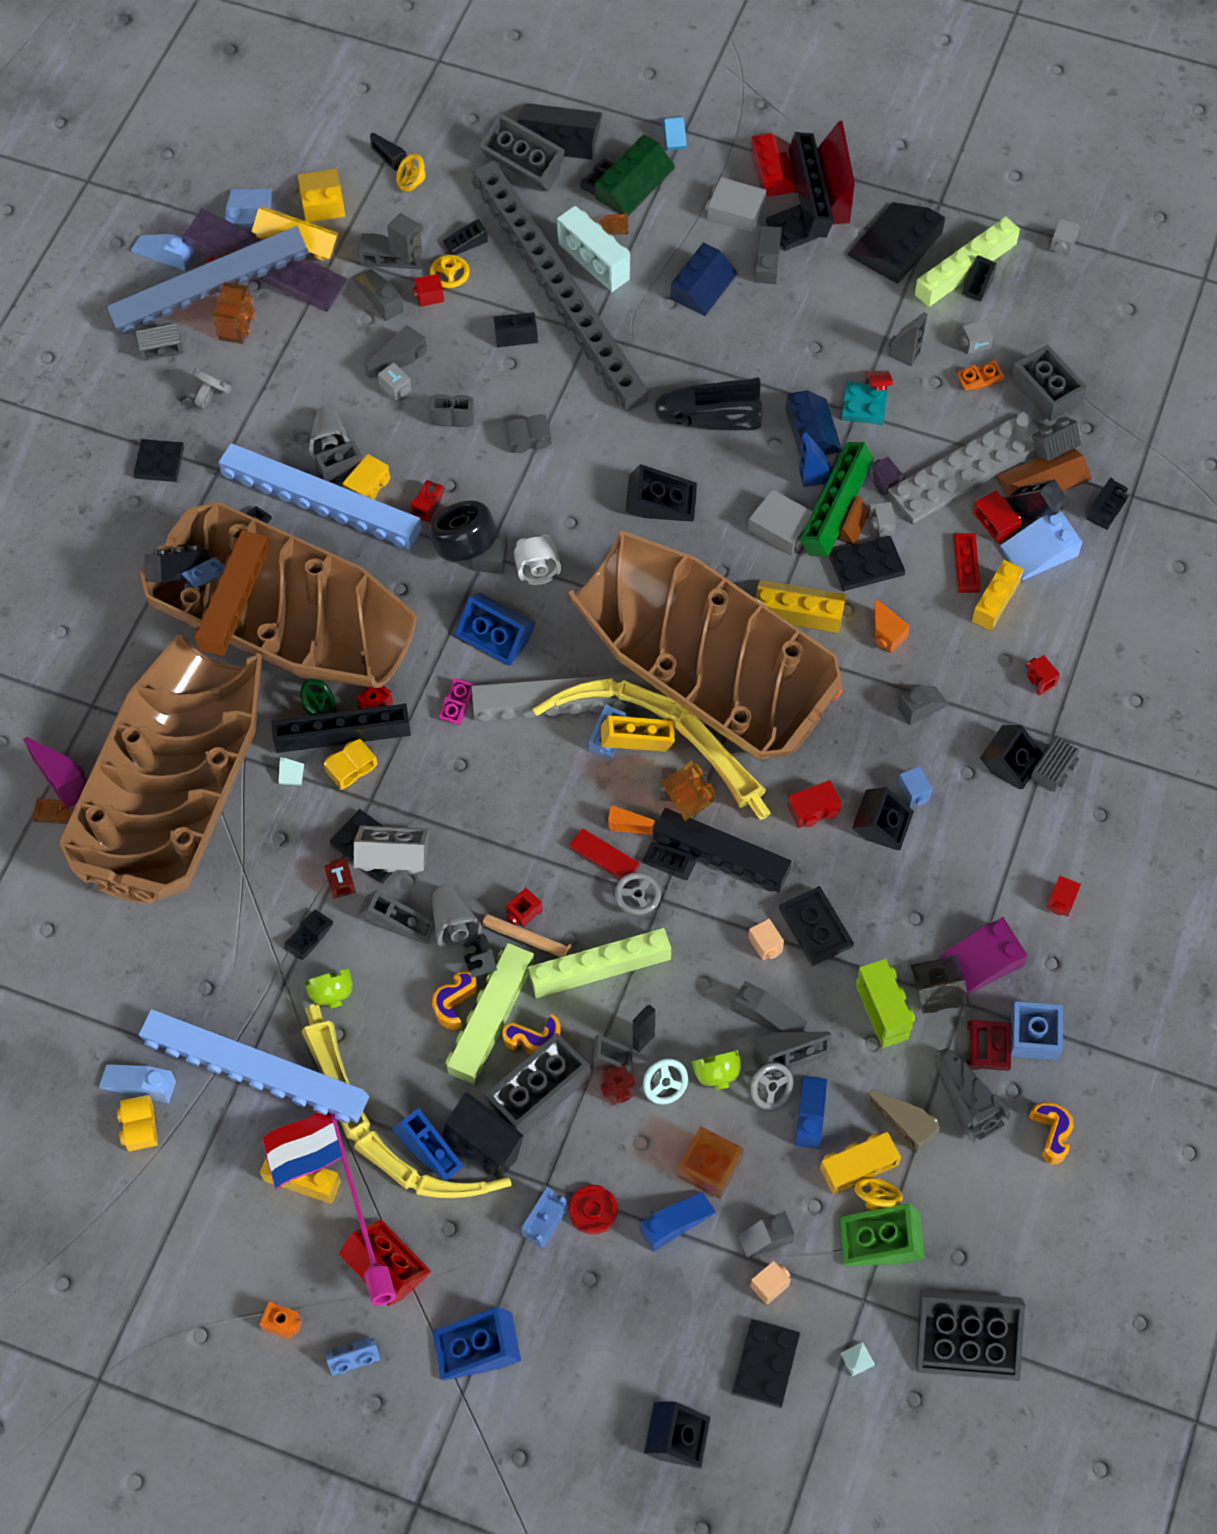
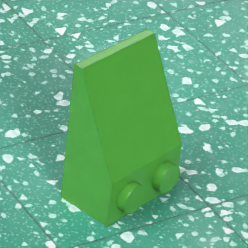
[840,1203,925,1266]

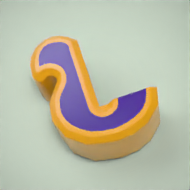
[432,970,477,1030]
[502,1014,561,1055]
[1028,1102,1074,1165]

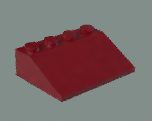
[817,121,855,225]

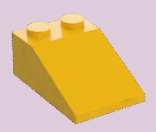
[297,168,345,222]

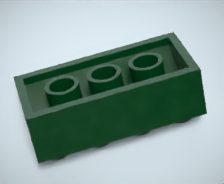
[595,134,675,218]

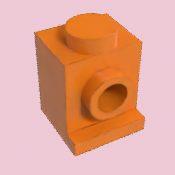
[259,1301,302,1340]

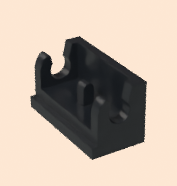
[494,312,538,348]
[1087,477,1129,530]
[463,934,497,977]

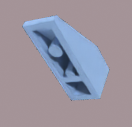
[131,234,195,271]
[99,1064,176,1103]

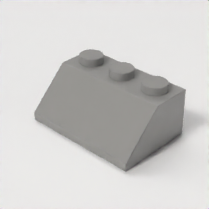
[354,825,429,873]

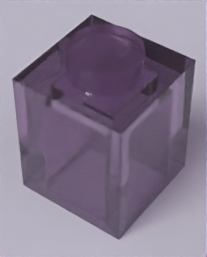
[869,457,903,496]

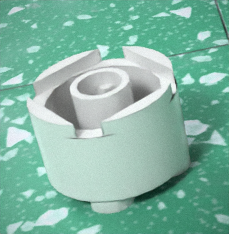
[514,535,561,585]

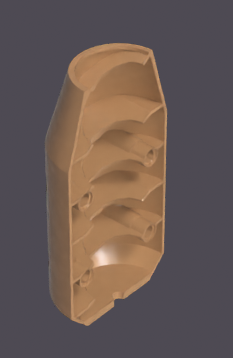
[139,502,417,688]
[568,530,843,761]
[59,634,262,904]

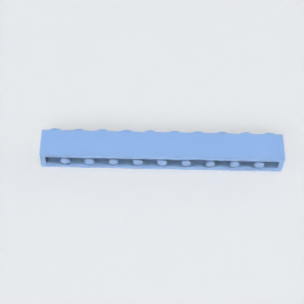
[219,443,422,549]
[139,1009,369,1124]

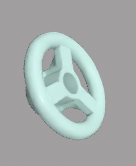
[643,1058,688,1105]

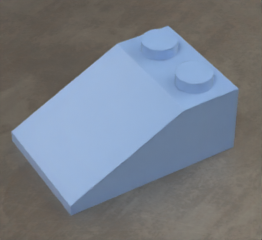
[225,189,272,239]
[1000,511,1082,580]

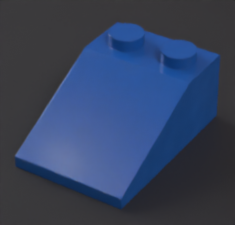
[433,1307,521,1381]

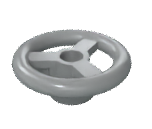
[615,872,661,915]
[750,1063,793,1110]

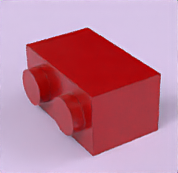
[973,490,1022,544]
[787,780,842,828]

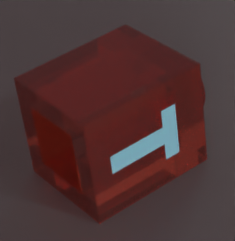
[324,859,356,899]

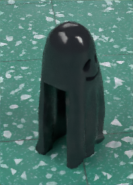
[655,377,762,430]

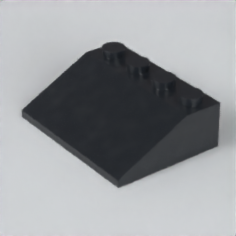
[517,103,602,160]
[848,202,945,284]
[917,1289,1025,1381]

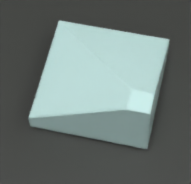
[279,757,304,786]
[840,1342,875,1377]

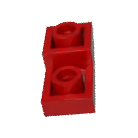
[865,370,893,391]

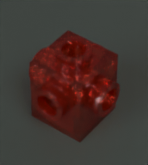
[600,1066,637,1106]

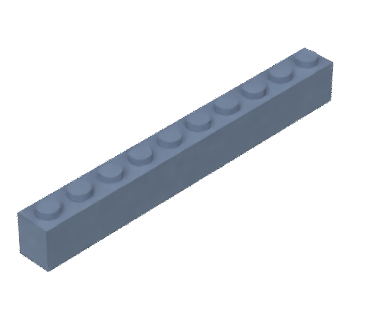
[107,226,309,334]

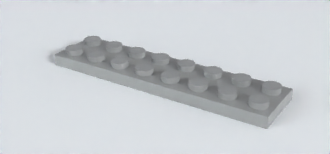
[887,412,1039,524]

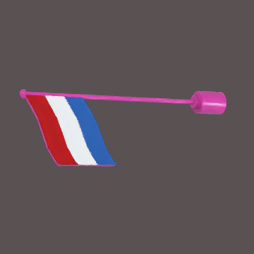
[262,1112,396,1306]

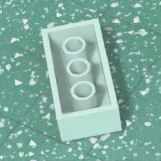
[557,205,630,292]

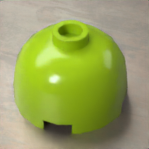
[304,969,353,1009]
[691,1050,741,1090]

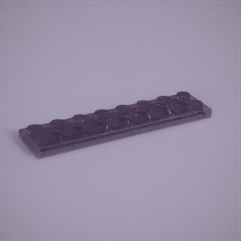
[182,208,347,312]

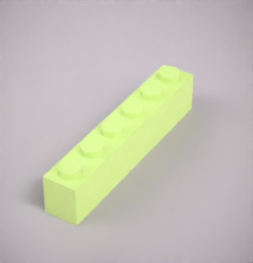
[915,217,1020,307]
[528,928,671,998]
[446,943,534,1085]

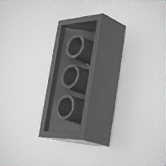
[478,113,564,192]
[484,1033,592,1135]

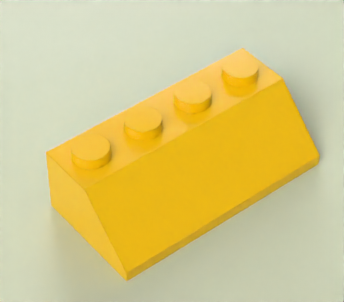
[755,579,846,633]

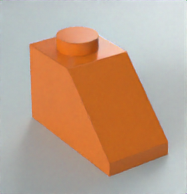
[873,599,910,653]

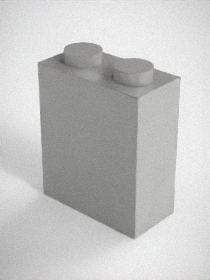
[705,177,766,233]
[748,489,813,555]

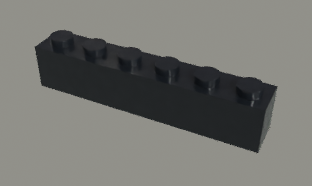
[788,132,834,238]
[271,703,411,753]
[653,807,792,893]

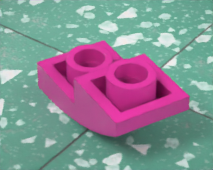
[438,678,476,725]

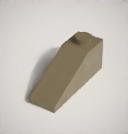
[866,1089,940,1153]

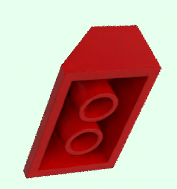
[751,133,798,197]
[338,1219,431,1307]

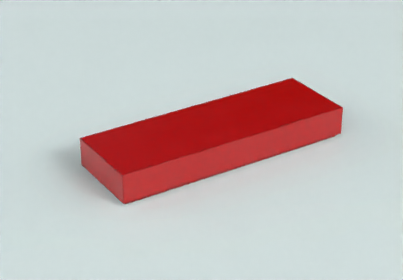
[953,533,981,593]
[569,828,640,884]

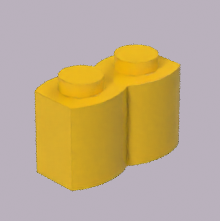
[324,739,378,790]
[117,1095,158,1152]

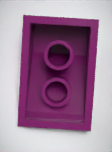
[23,737,87,809]
[939,917,1028,996]

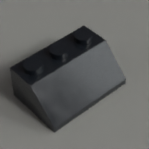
[442,1092,524,1179]

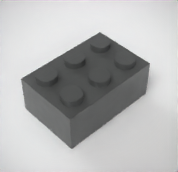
[1011,344,1087,421]

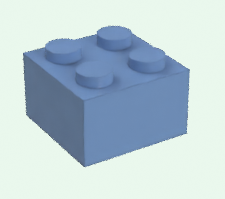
[1011,1001,1063,1061]

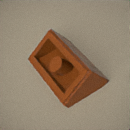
[840,496,869,545]

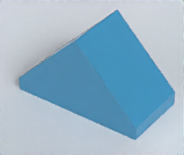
[661,116,687,151]

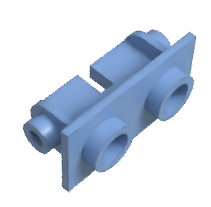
[182,557,225,589]
[325,1337,381,1376]

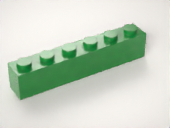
[800,442,874,557]

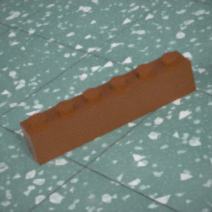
[194,530,269,656]

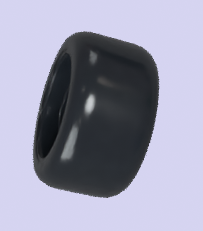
[429,500,497,562]

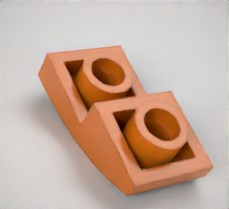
[956,360,1004,391]

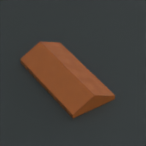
[996,448,1092,496]

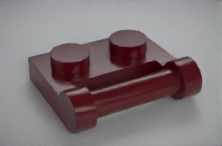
[967,1020,1011,1071]

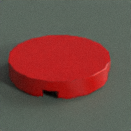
[569,1185,617,1235]

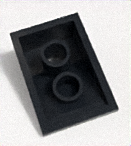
[625,464,697,522]

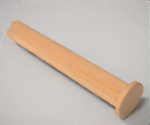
[482,914,573,958]

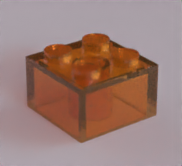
[213,282,255,344]
[660,760,716,821]
[677,1126,744,1199]

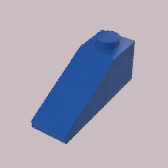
[799,433,832,487]
[795,1076,827,1149]
[392,1108,464,1181]
[640,1192,716,1252]

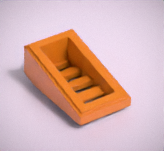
[608,805,655,835]

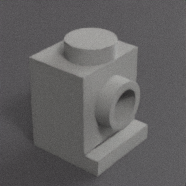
[868,502,897,538]

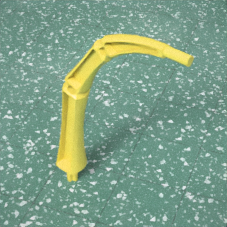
[532,678,771,820]
[302,1004,511,1198]

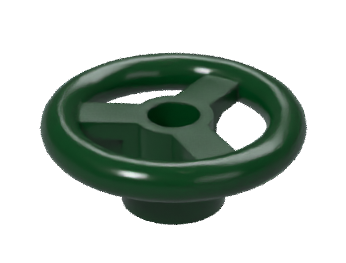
[300,679,336,716]

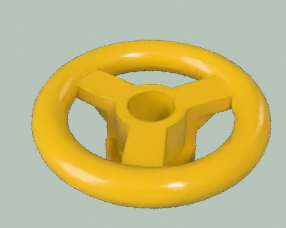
[396,153,425,192]
[429,255,470,288]
[854,1178,903,1210]

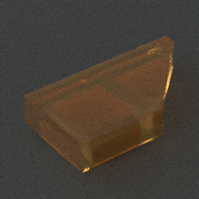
[598,214,628,235]
[33,798,71,824]

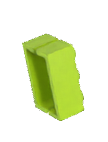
[855,959,915,1048]

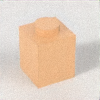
[748,918,784,961]
[750,1261,791,1305]

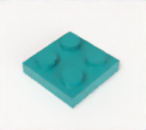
[841,381,888,425]

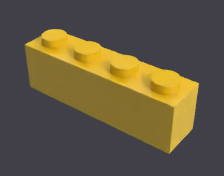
[252,206,339,260]

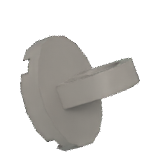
[192,367,233,408]

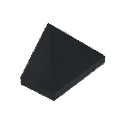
[962,255,997,301]

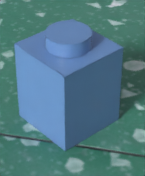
[898,766,933,807]

